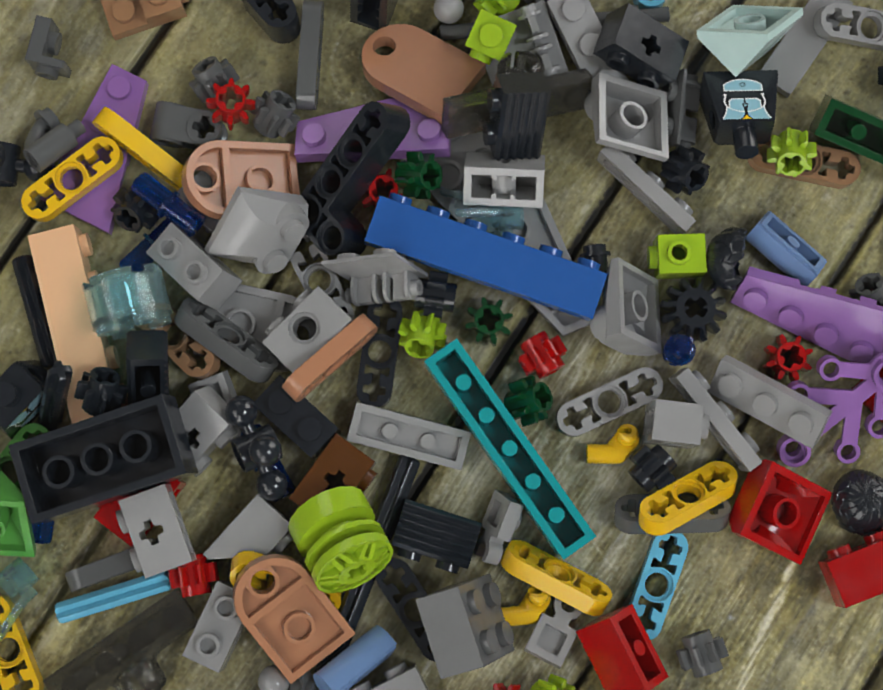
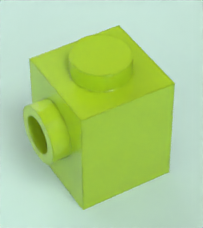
[465,9,517,65]
[647,233,707,280]

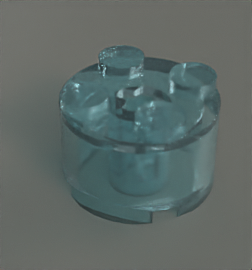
[82,263,173,340]

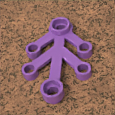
[776,353,883,467]

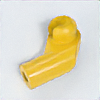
[586,423,640,464]
[501,586,551,626]

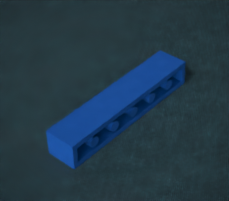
[364,193,608,321]

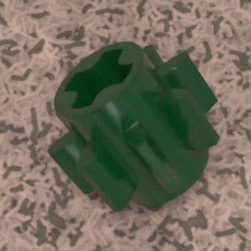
[394,151,443,199]
[465,297,513,347]
[504,375,553,427]

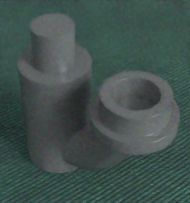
[23,107,86,173]

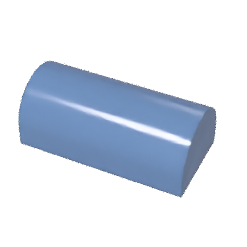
[745,211,827,286]
[313,625,397,690]

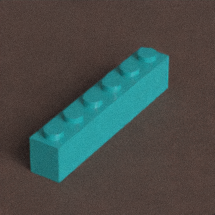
[424,338,596,560]

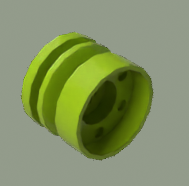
[288,486,394,593]

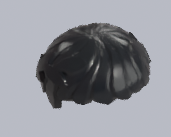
[706,227,747,291]
[831,469,883,537]

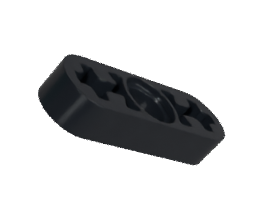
[357,301,403,408]
[376,558,435,662]

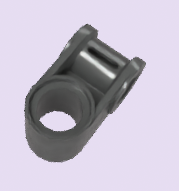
[149,101,228,150]

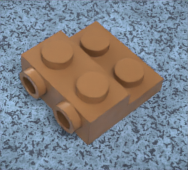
[101,0,190,41]

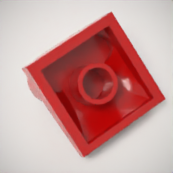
[729,459,833,565]

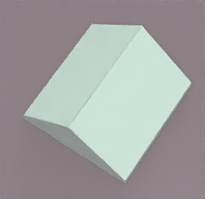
[696,5,803,77]

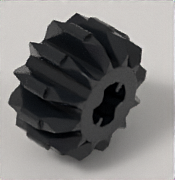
[659,277,727,343]

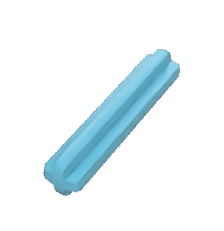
[55,571,171,623]

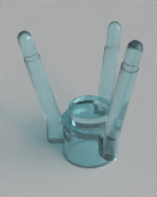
[440,189,524,237]
[0,556,40,642]

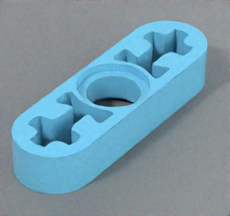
[629,533,688,640]

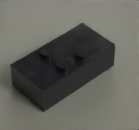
[8,394,198,524]

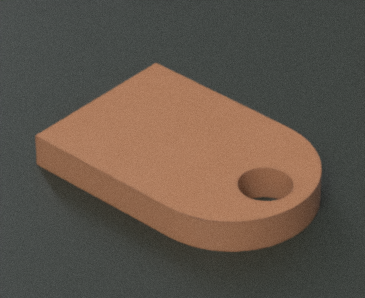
[362,24,486,125]
[181,140,300,220]
[233,554,356,684]

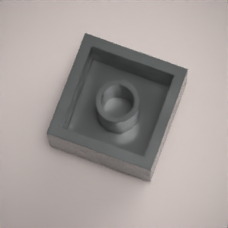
[415,573,515,679]

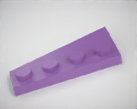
[40,64,149,236]
[294,98,452,163]
[730,267,883,363]

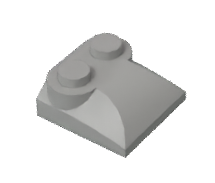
[584,72,669,162]
[204,186,309,274]
[590,257,662,356]

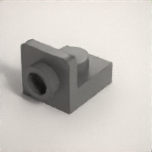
[25,15,72,80]

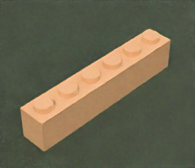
[27,224,128,424]

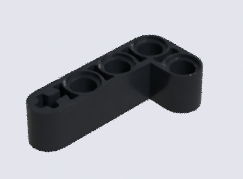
[301,101,411,256]

